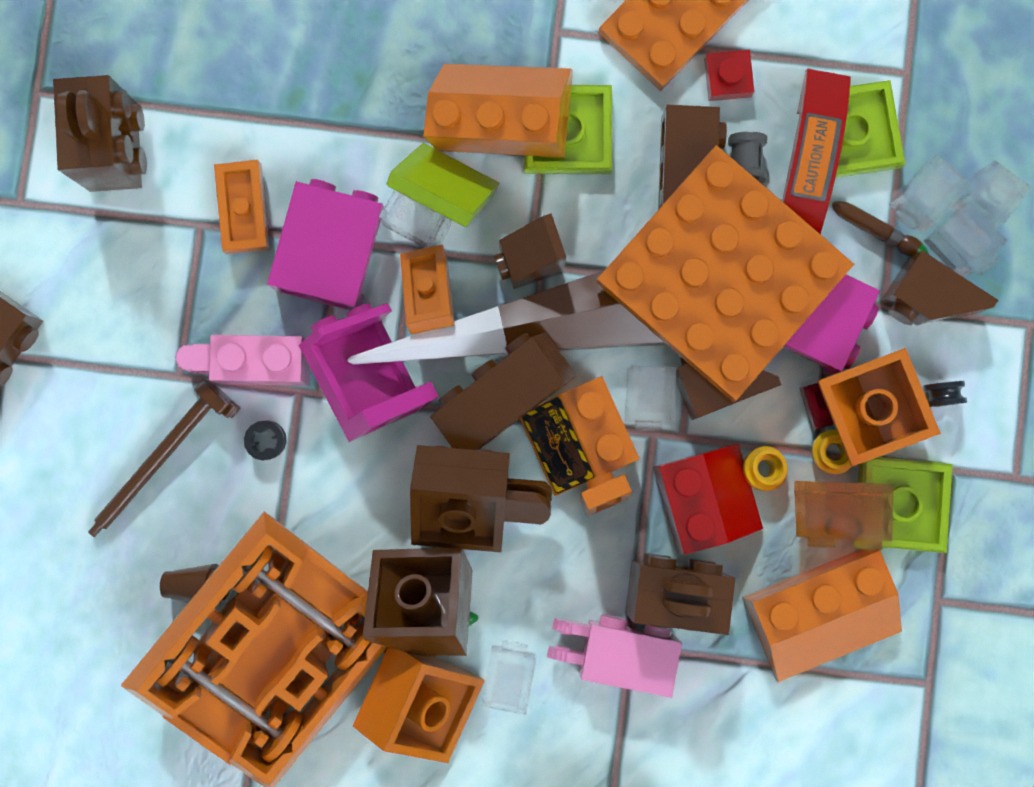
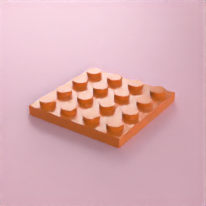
[596,145,854,402]

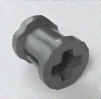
[728,131,767,183]

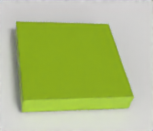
[836,80,906,178]
[524,85,612,175]
[386,143,500,227]
[853,457,953,553]

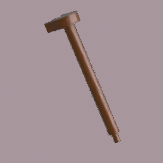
[88,379,241,537]

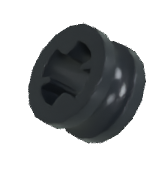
[923,381,967,407]
[244,420,287,461]

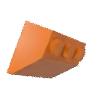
[423,64,573,158]
[742,547,902,682]

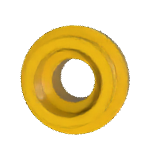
[811,430,851,474]
[743,446,788,491]

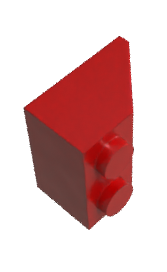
[653,443,763,555]

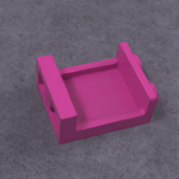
[267,179,387,311]
[783,274,880,375]
[299,303,439,442]

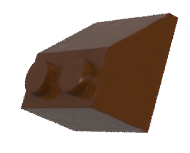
[363,547,473,656]

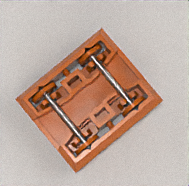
[121,511,387,787]

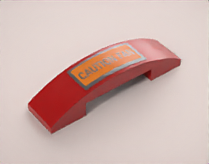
[781,68,851,234]

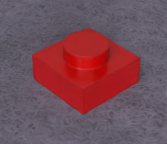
[704,49,755,101]

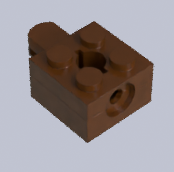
[53,75,147,192]
[410,445,552,553]
[625,553,735,635]

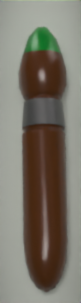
[832,201,928,256]

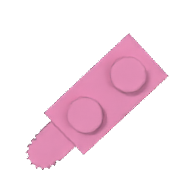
[174,335,310,386]
[547,614,682,698]

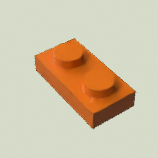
[214,160,270,254]
[400,244,455,334]
[580,471,632,517]

